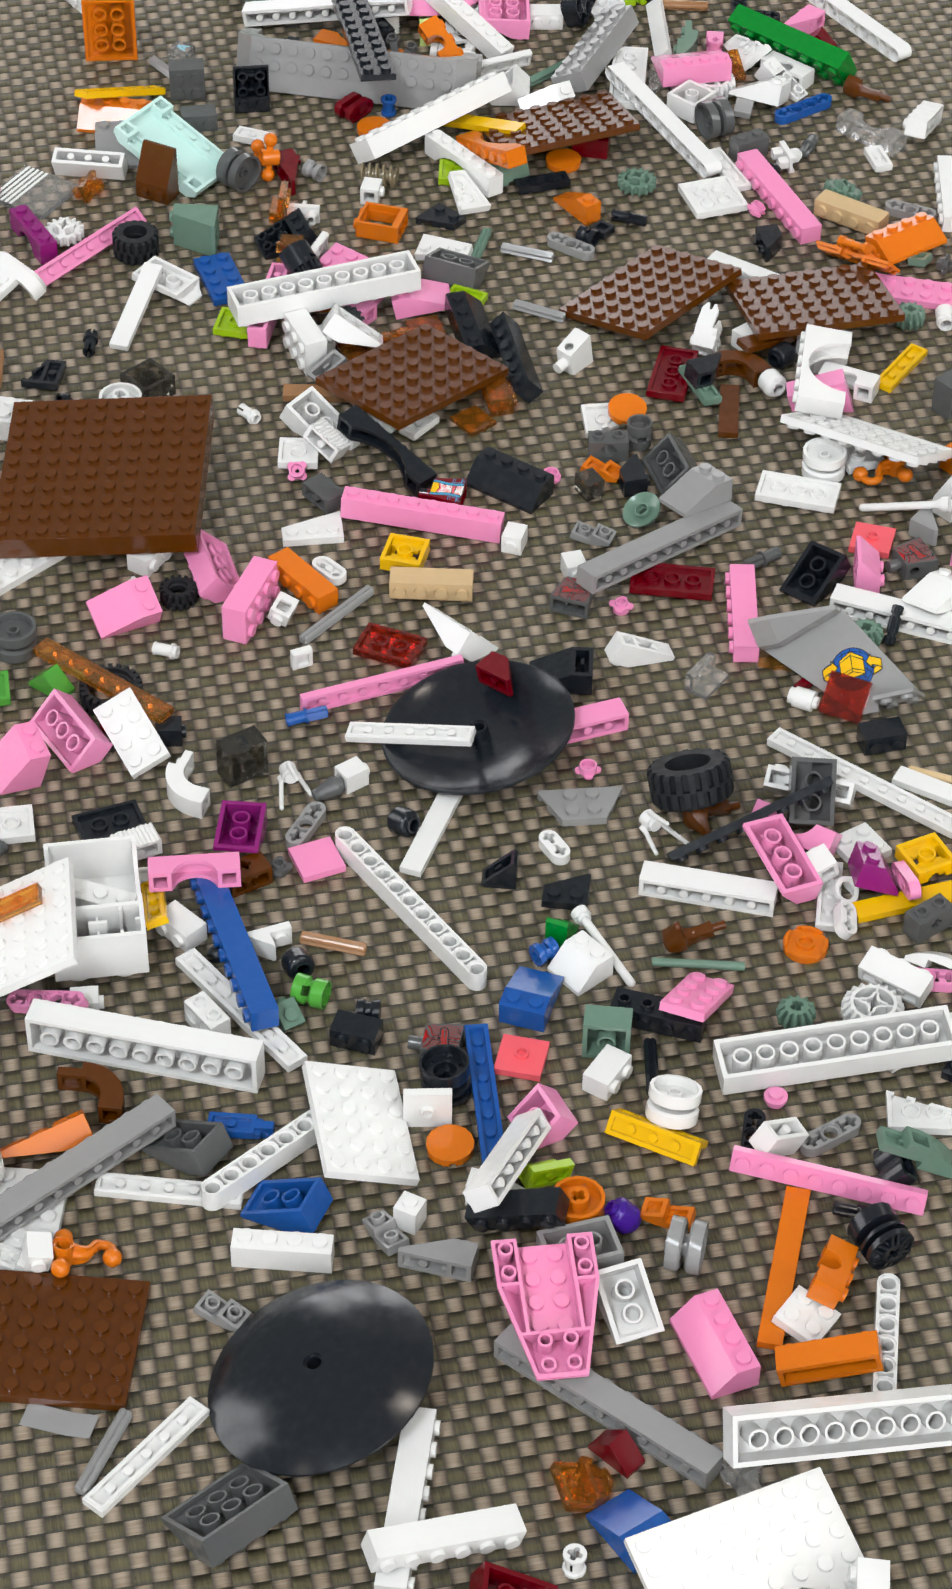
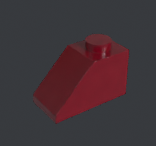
[475,651,513,697]

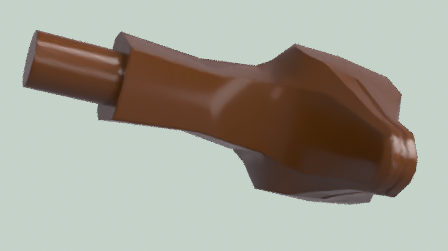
[843,75,891,103]
[682,799,740,836]
[661,920,726,953]

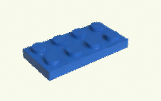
[193,252,244,306]

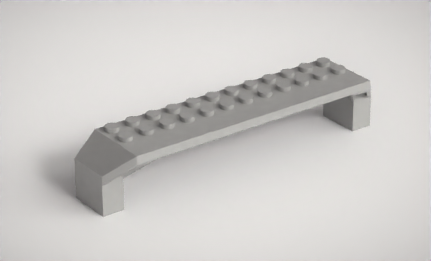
[236,27,483,108]

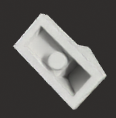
[247,921,292,961]

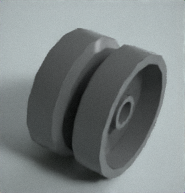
[694,96,735,140]
[216,147,261,193]
[0,611,39,664]

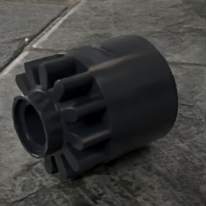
[279,239,323,274]

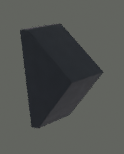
[481,849,518,890]

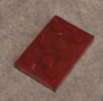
[353,622,427,668]

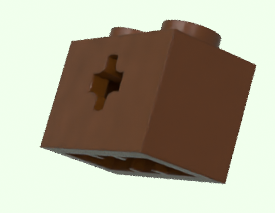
[228,850,273,898]

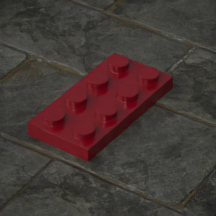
[646,345,699,402]
[629,563,716,601]

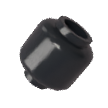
[768,341,796,370]
[387,806,420,837]
[281,947,315,980]

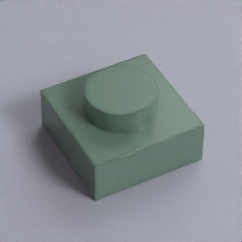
[907,252,933,268]

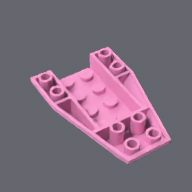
[491,1232,600,1381]

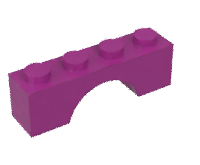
[9,204,58,265]

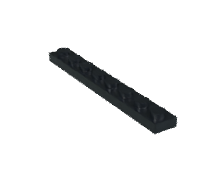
[666,776,834,864]

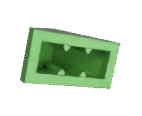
[28,664,75,696]

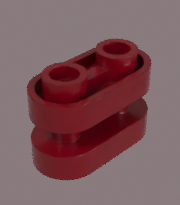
[334,91,373,123]

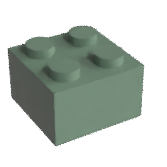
[582,1004,633,1058]

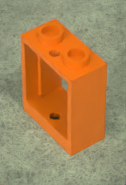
[353,201,408,244]

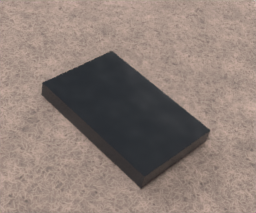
[71,799,146,840]

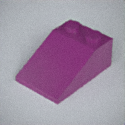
[213,800,267,853]

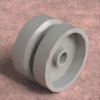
[663,1215,709,1276]

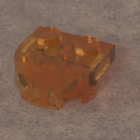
[269,180,291,223]
[549,1456,614,1512]

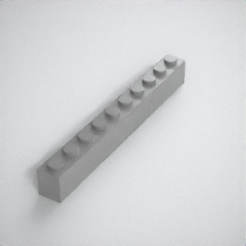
[576,501,743,594]
[0,1094,176,1241]
[494,1323,724,1489]

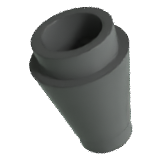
[311,775,345,801]

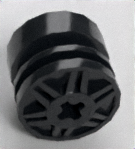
[419,1044,471,1108]
[847,1202,914,1270]

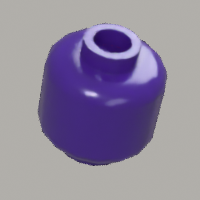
[604,1197,641,1234]

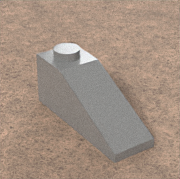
[398,1238,479,1282]

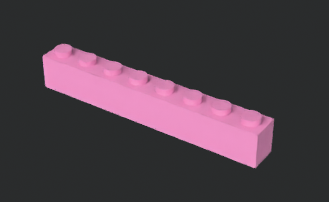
[735,149,822,245]
[340,486,505,544]

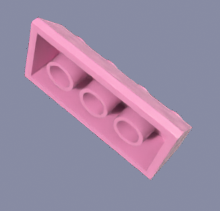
[183,529,239,603]
[30,688,113,773]
[742,813,823,904]
[669,1288,761,1400]

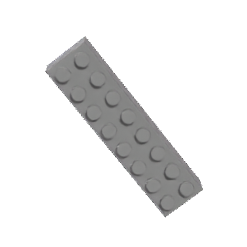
[551,5,639,93]

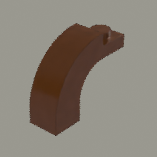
[715,350,772,388]
[57,1061,125,1124]

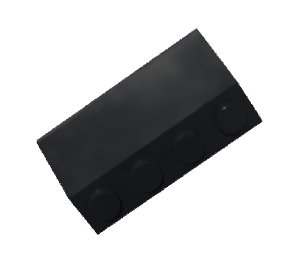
[444,291,501,359]
[466,446,554,514]

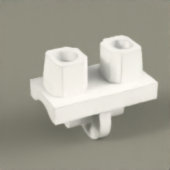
[771,140,802,174]
[287,200,320,226]

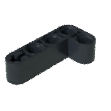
[560,0,596,28]

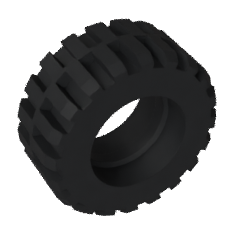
[646,748,734,812]

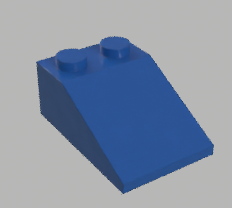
[499,966,564,1033]
[240,1177,333,1233]
[586,1489,671,1574]

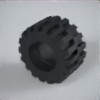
[112,220,160,265]

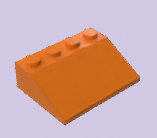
[81,0,138,61]

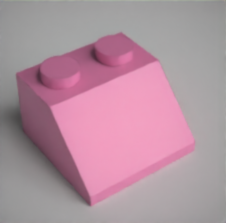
[853,536,885,593]
[507,1083,578,1149]

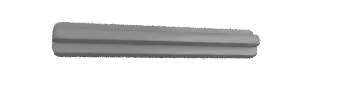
[75,1408,132,1496]

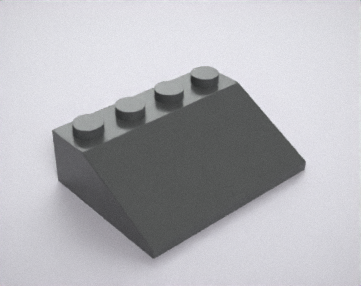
[160,1463,298,1568]

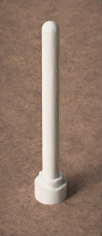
[859,496,952,512]
[571,905,636,988]

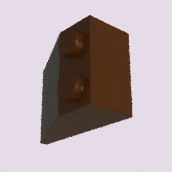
[136,139,179,205]

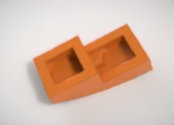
[580,455,622,483]
[640,1197,696,1232]

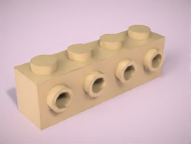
[813,189,890,234]
[389,566,474,602]

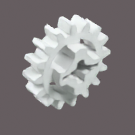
[45,217,84,247]

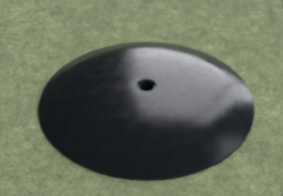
[382,660,575,795]
[208,1280,434,1477]

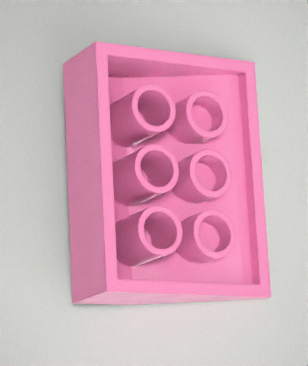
[478,0,531,40]
[651,50,732,87]

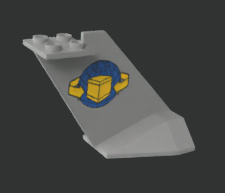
[748,605,925,716]

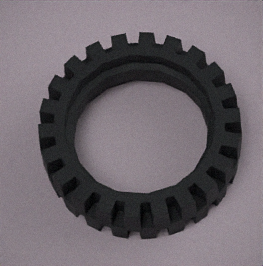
[79,663,143,716]

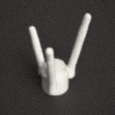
[277,761,313,810]
[639,809,689,856]

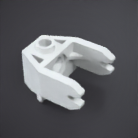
[690,302,722,356]

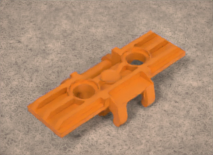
[815,235,900,275]

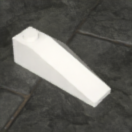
[423,602,498,662]

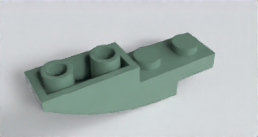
[673,20,699,54]
[876,1126,952,1179]

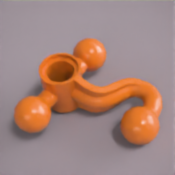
[251,133,280,182]
[852,455,913,486]
[50,1229,123,1278]

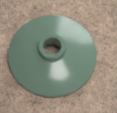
[623,492,661,528]

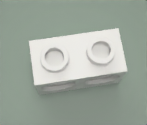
[184,991,231,1034]

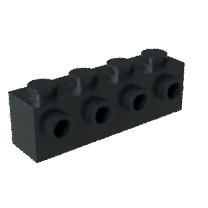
[610,987,708,1043]
[464,1187,570,1232]

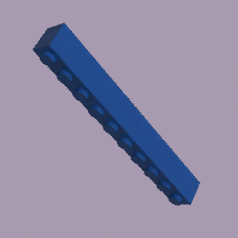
[189,878,279,1032]

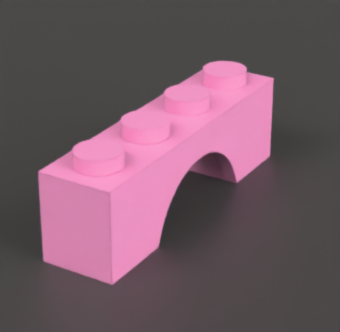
[752,799,843,856]
[147,852,241,892]

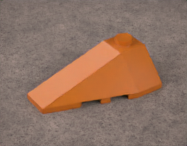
[0,1109,93,1158]

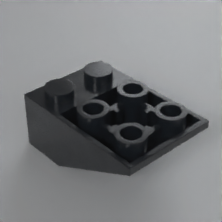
[233,65,270,114]
[253,208,318,260]
[529,647,594,695]

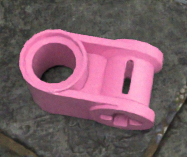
[706,31,724,51]

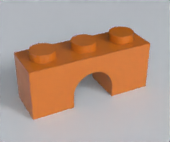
[418,15,464,57]
[806,1234,859,1310]

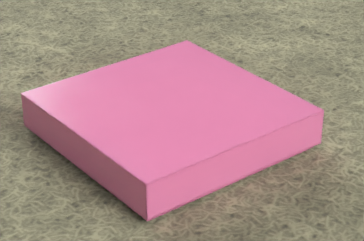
[288,836,346,883]

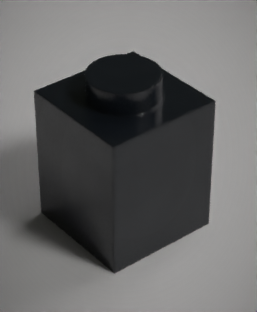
[155,716,187,747]

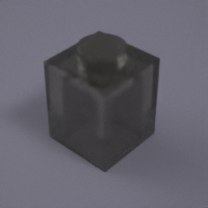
[574,467,605,502]

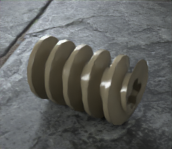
[360,162,399,188]

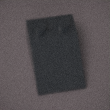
[779,540,851,607]

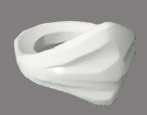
[832,876,859,902]

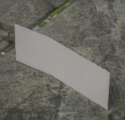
[19,1404,99,1439]

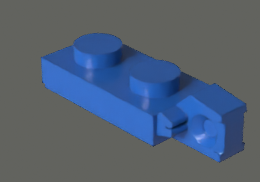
[208,1111,275,1139]

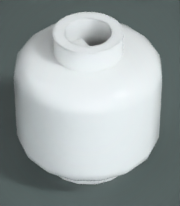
[758,369,786,397]

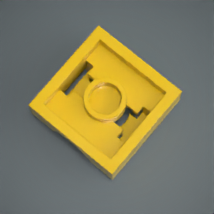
[380,533,430,571]
[895,832,952,884]

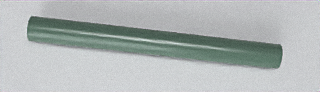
[652,957,745,971]

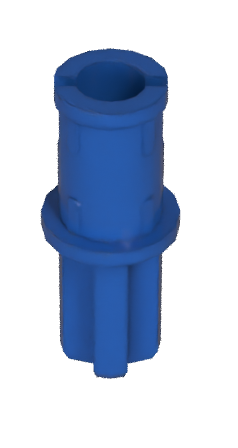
[284,705,328,727]

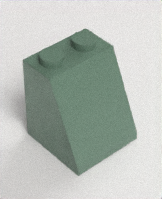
[169,203,220,256]

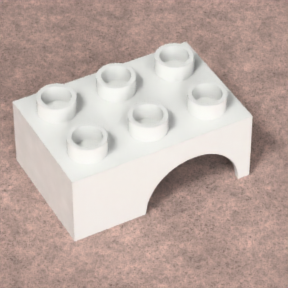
[43,835,149,982]

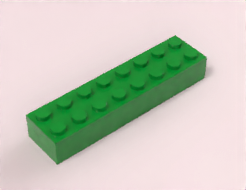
[728,4,857,86]

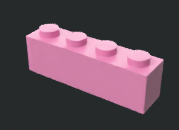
[567,697,629,744]

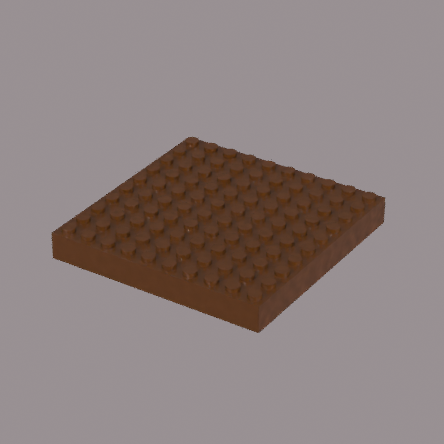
[0,395,215,559]

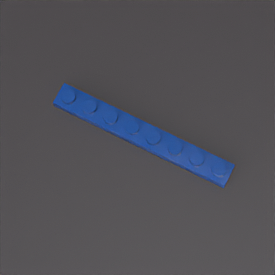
[464,1023,503,1164]

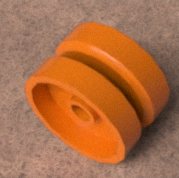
[554,1176,606,1227]

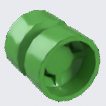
[290,972,332,1010]

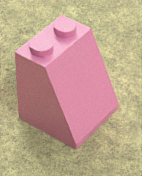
[0,721,51,795]

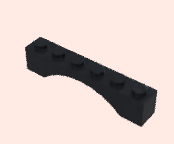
[337,405,437,498]

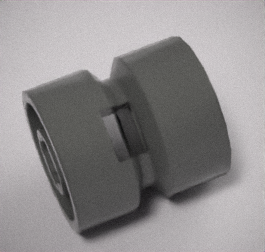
[627,414,653,452]

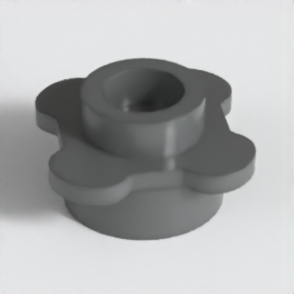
[936,254,952,276]
[269,856,293,878]

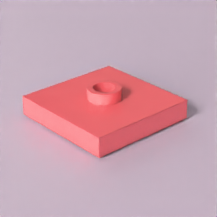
[848,522,896,559]
[494,1034,550,1082]

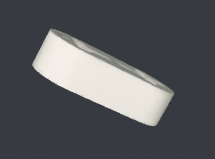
[538,830,570,865]
[833,899,857,940]

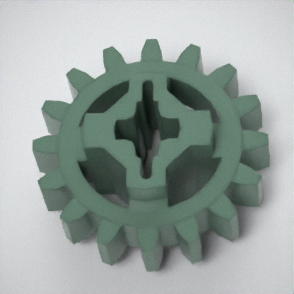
[617,167,657,196]
[823,178,863,201]

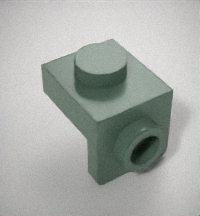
[275,996,306,1033]

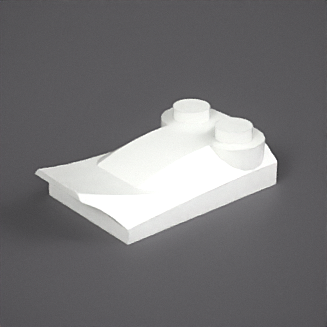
[132,256,202,306]

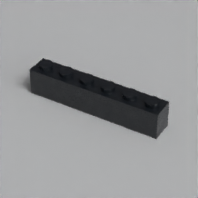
[489,311,543,403]

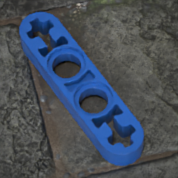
[774,93,832,125]

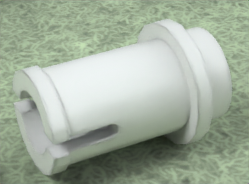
[237,403,261,424]
[152,641,180,660]

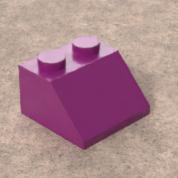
[847,841,899,896]

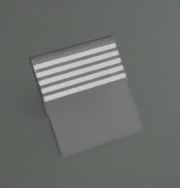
[0,165,81,220]

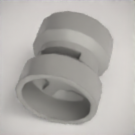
[302,159,327,182]

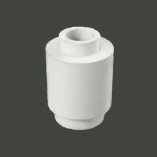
[935,304,952,331]
[787,686,820,712]

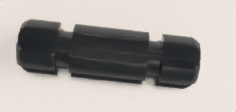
[883,604,904,646]

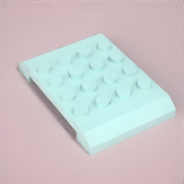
[114,95,225,198]

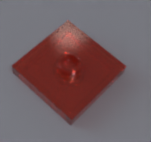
[818,670,873,724]

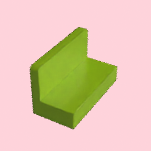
[518,1158,575,1189]

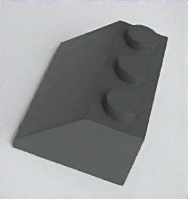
[422,247,490,290]
[642,432,698,495]
[787,756,837,827]

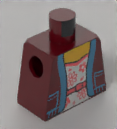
[418,478,467,505]

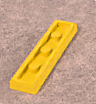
[879,343,928,393]
[140,881,169,930]

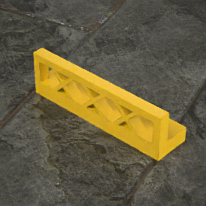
[604,1108,709,1167]

